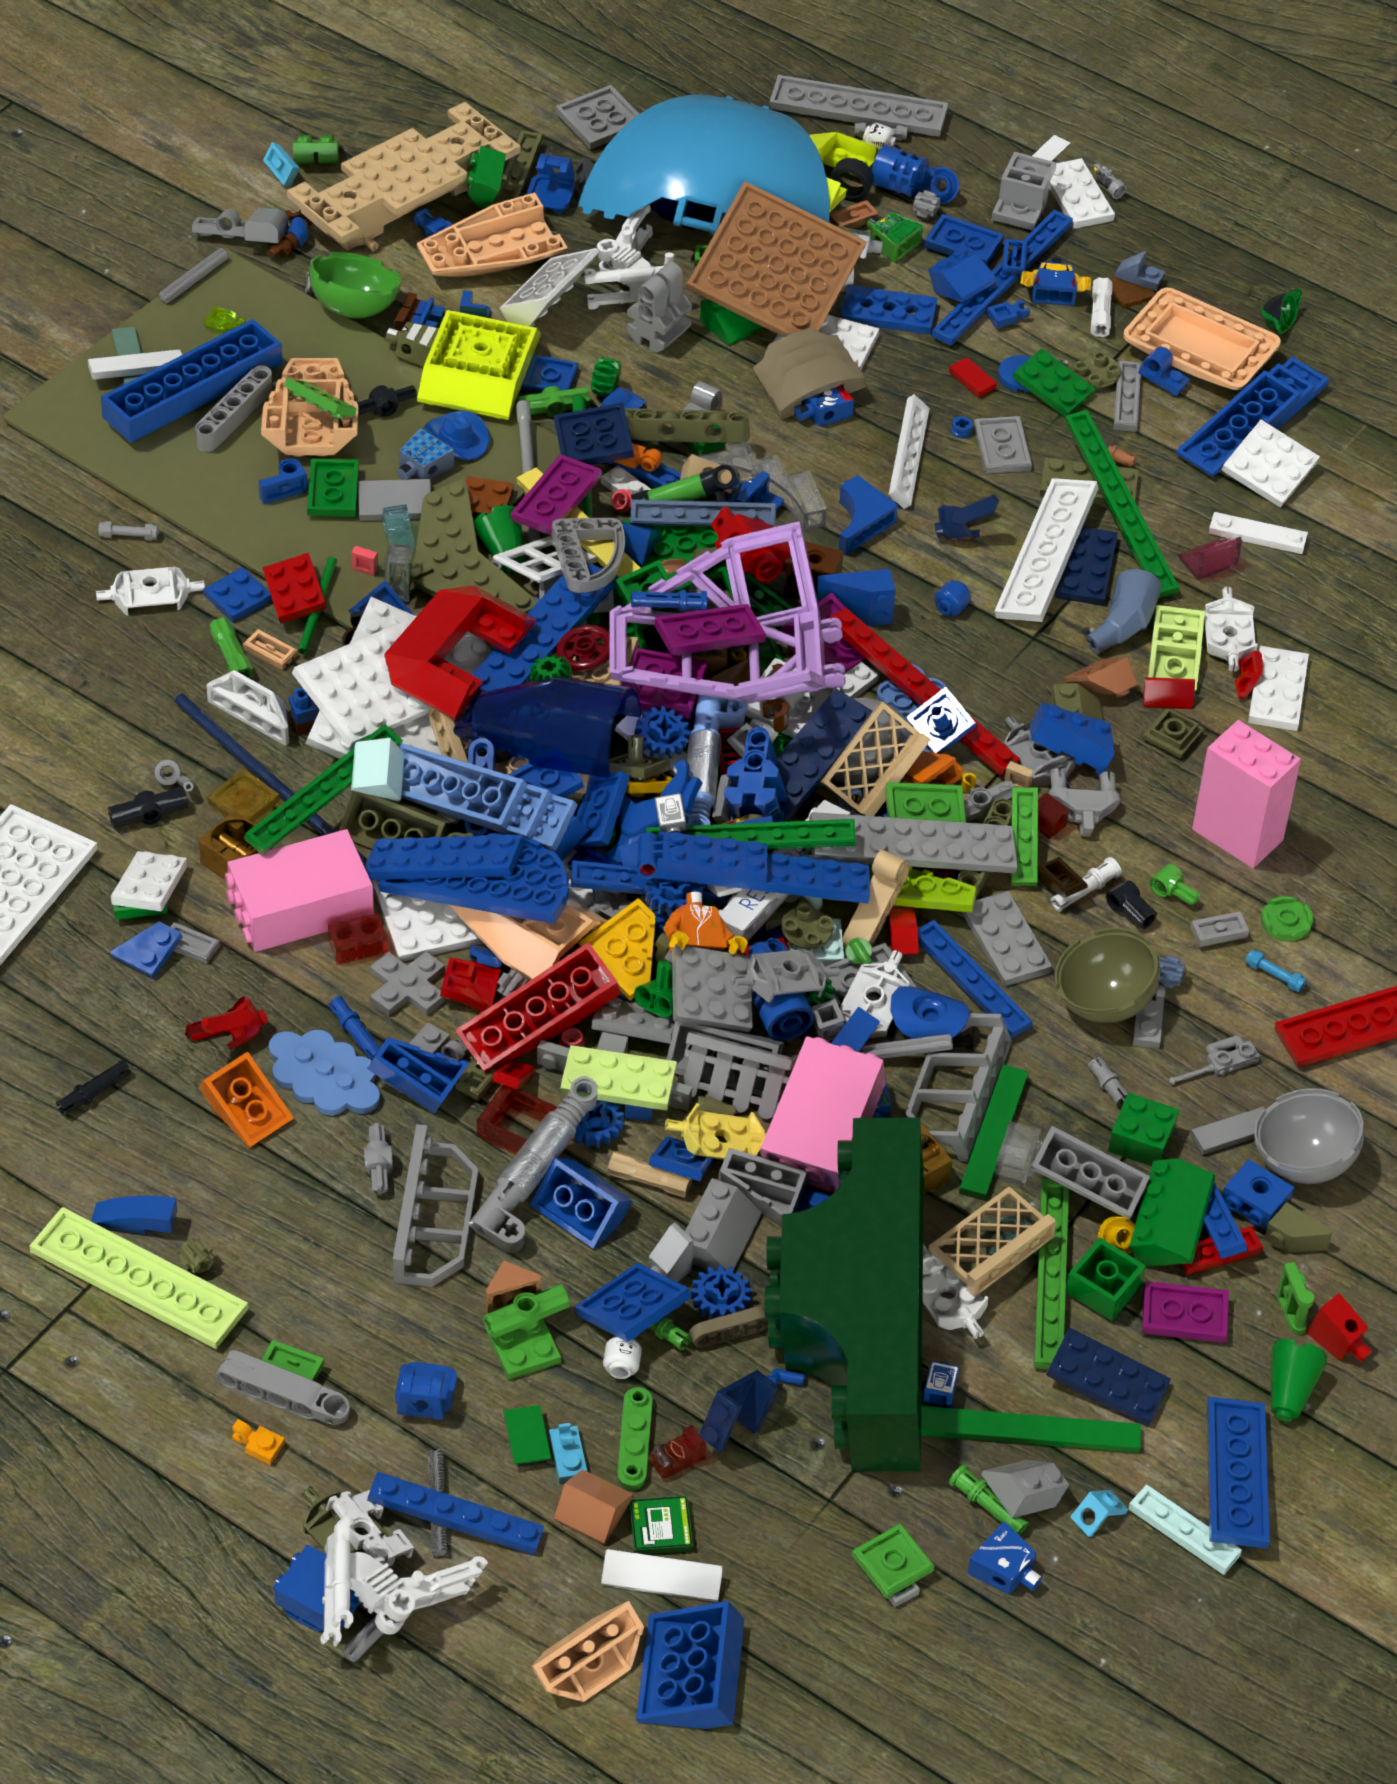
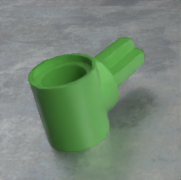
[1149,864,1200,905]

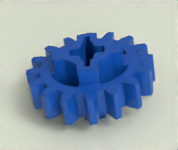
[634,706,690,759]
[645,878,703,917]
[574,1100,624,1148]
[691,1265,752,1320]

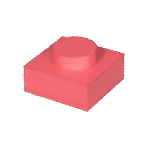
[351,546,378,576]

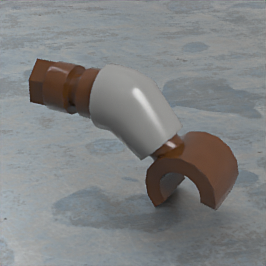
[763,664,803,733]

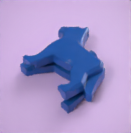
[605,759,703,865]

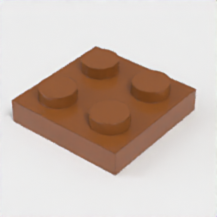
[465,476,514,519]

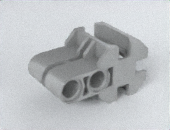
[627,262,692,353]

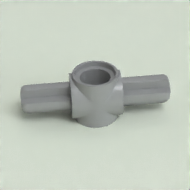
[364,1123,393,1195]

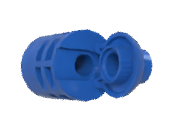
[872,144,959,204]
[748,938,815,1041]

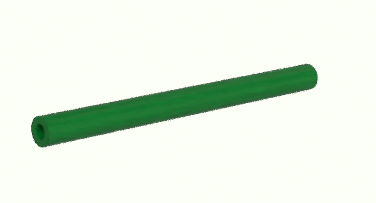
[298,557,337,655]

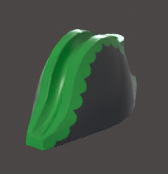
[1261,288,1302,334]

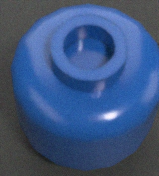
[934,580,971,617]

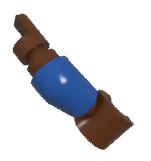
[266,210,313,258]

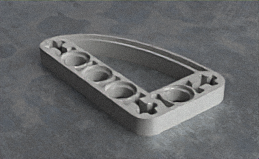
[552,518,625,593]

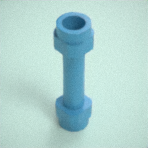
[1245,949,1307,993]

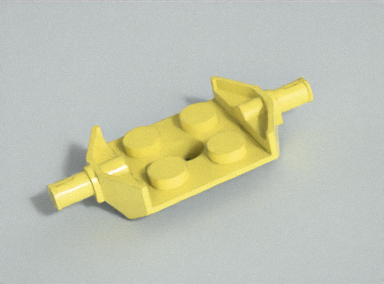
[665,1103,767,1160]

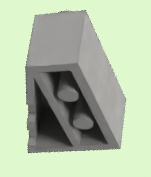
[720,1148,808,1227]

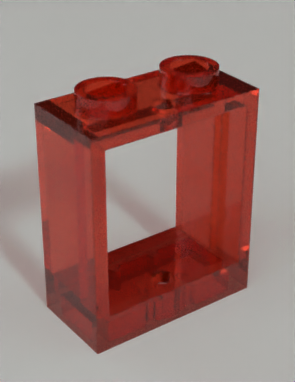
[477,1085,557,1154]

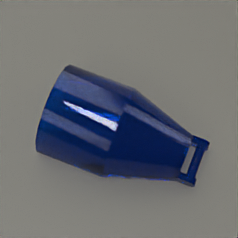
[453,677,642,778]

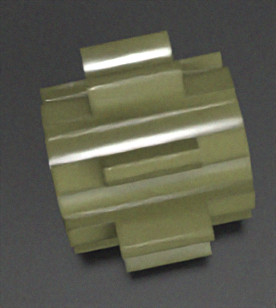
[178,1238,215,1275]

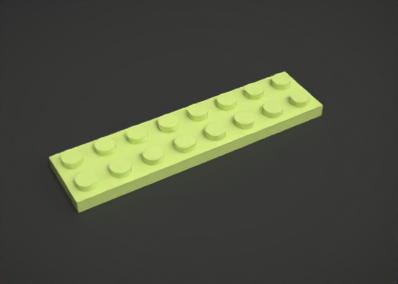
[29,1207,248,1349]

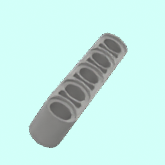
[195,366,273,452]

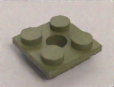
[1142,708,1205,758]

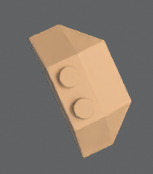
[532,1601,644,1702]

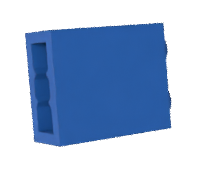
[273,1544,360,1631]

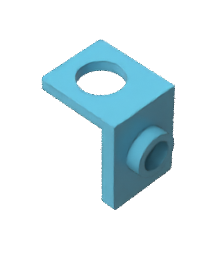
[1071,1490,1128,1537]

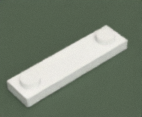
[1208,512,1308,554]

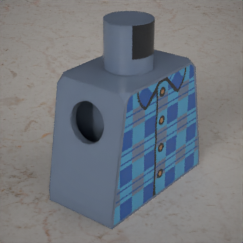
[397,428,454,480]

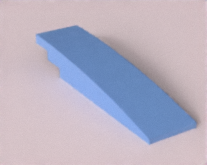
[399,743,578,851]

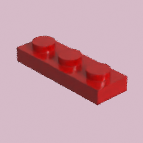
[1180,1226,1263,1276]

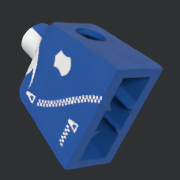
[968,1521,1043,1594]

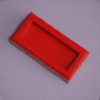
[949,357,997,398]
[493,1060,536,1089]

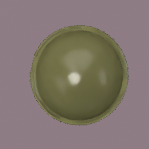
[1055,928,1160,1023]

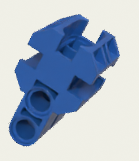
[724,727,787,822]

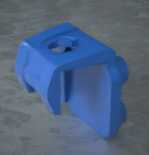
[526,153,575,214]
[395,1362,457,1420]

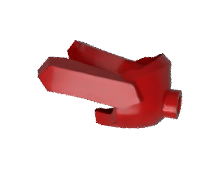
[184,997,268,1050]

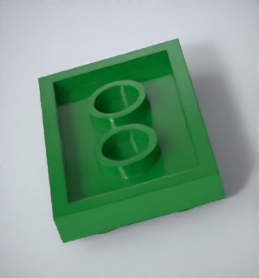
[1012,348,1096,417]
[307,459,359,517]

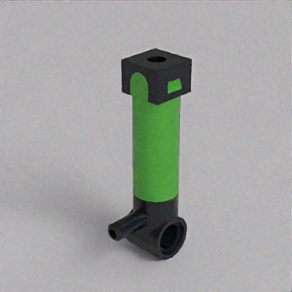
[631,464,740,502]

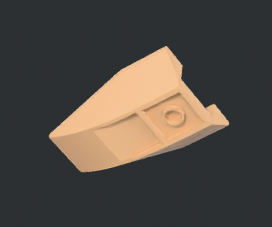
[416,193,568,277]
[449,896,607,980]

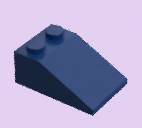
[816,569,896,626]

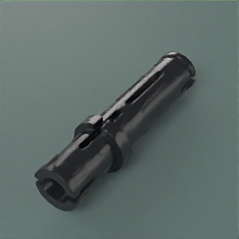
[56,1060,131,1116]

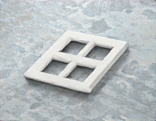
[493,536,597,582]

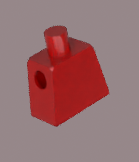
[1306,1293,1373,1362]

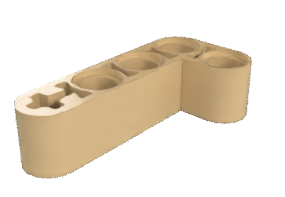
[842,849,910,948]

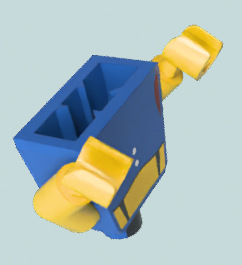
[1020,257,1091,306]

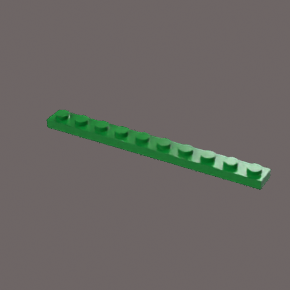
[1065,410,1179,599]

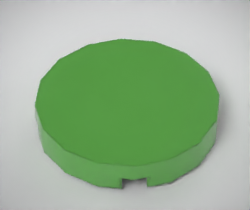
[1261,896,1313,941]

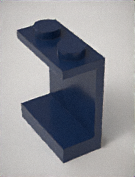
[698,1370,779,1452]

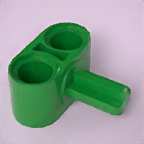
[634,961,673,1018]

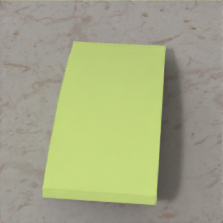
[1148,605,1205,692]

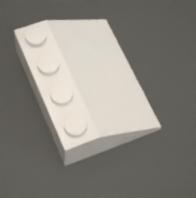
[499,248,599,327]

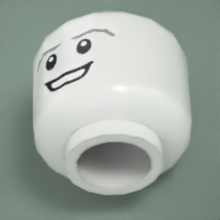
[603,1337,642,1379]

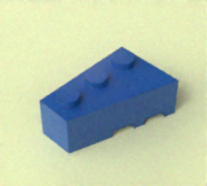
[1030,703,1115,775]
[367,1037,469,1114]

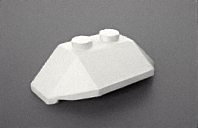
[206,670,289,746]

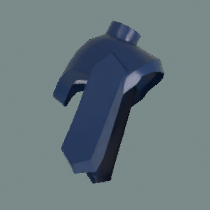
[934,494,999,541]

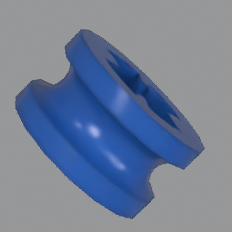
[951,416,973,438]

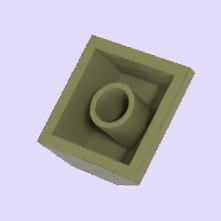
[1050,683,1103,720]

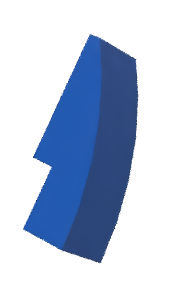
[91,1196,178,1236]

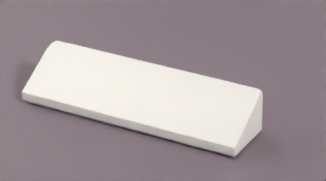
[601,1549,723,1603]

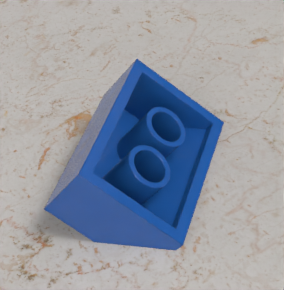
[530,1157,633,1249]

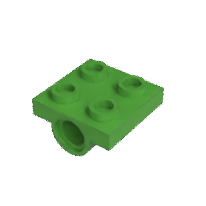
[293,135,339,164]

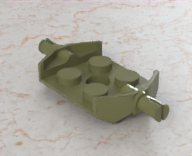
[302,1486,389,1554]

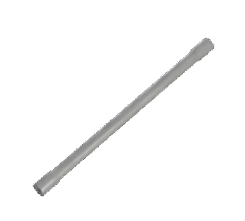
[516,400,544,590]

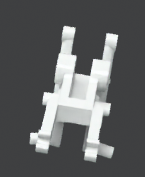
[584,204,674,309]
[320,1508,488,1646]

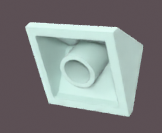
[351,738,404,802]

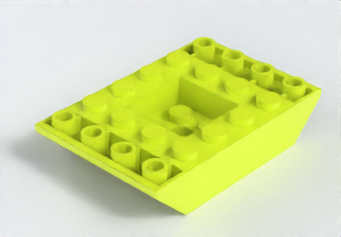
[417,310,541,420]

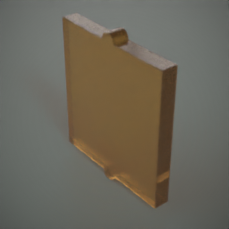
[1110,277,1155,308]

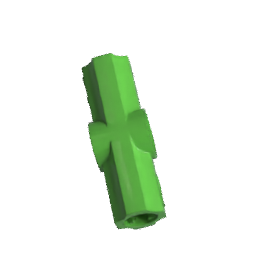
[517,386,590,417]
[483,1284,570,1339]

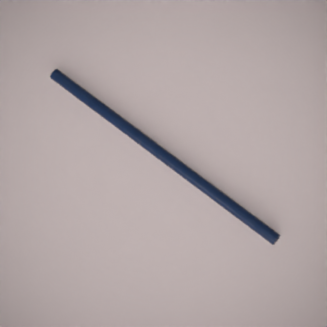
[175,693,368,866]

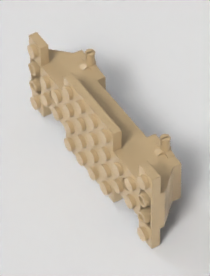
[287,102,521,252]

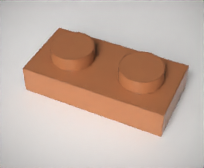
[829,200,879,229]

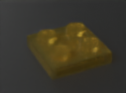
[207,768,280,822]

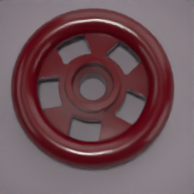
[556,625,610,672]

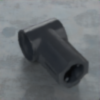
[1106,880,1157,929]

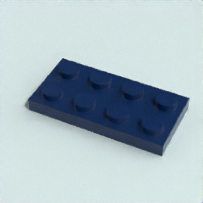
[1056,526,1118,606]
[1046,1327,1171,1427]

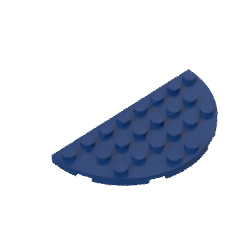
[378,833,569,924]

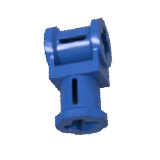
[413,208,452,238]

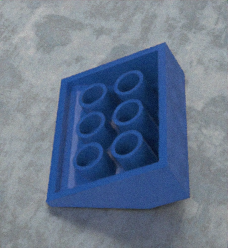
[636,1601,744,1729]

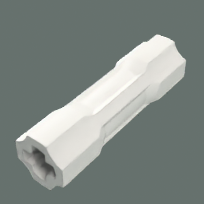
[1090,277,1112,338]

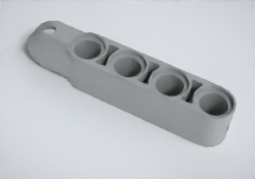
[215,1350,350,1426]

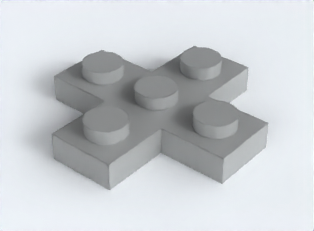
[370,951,445,1017]

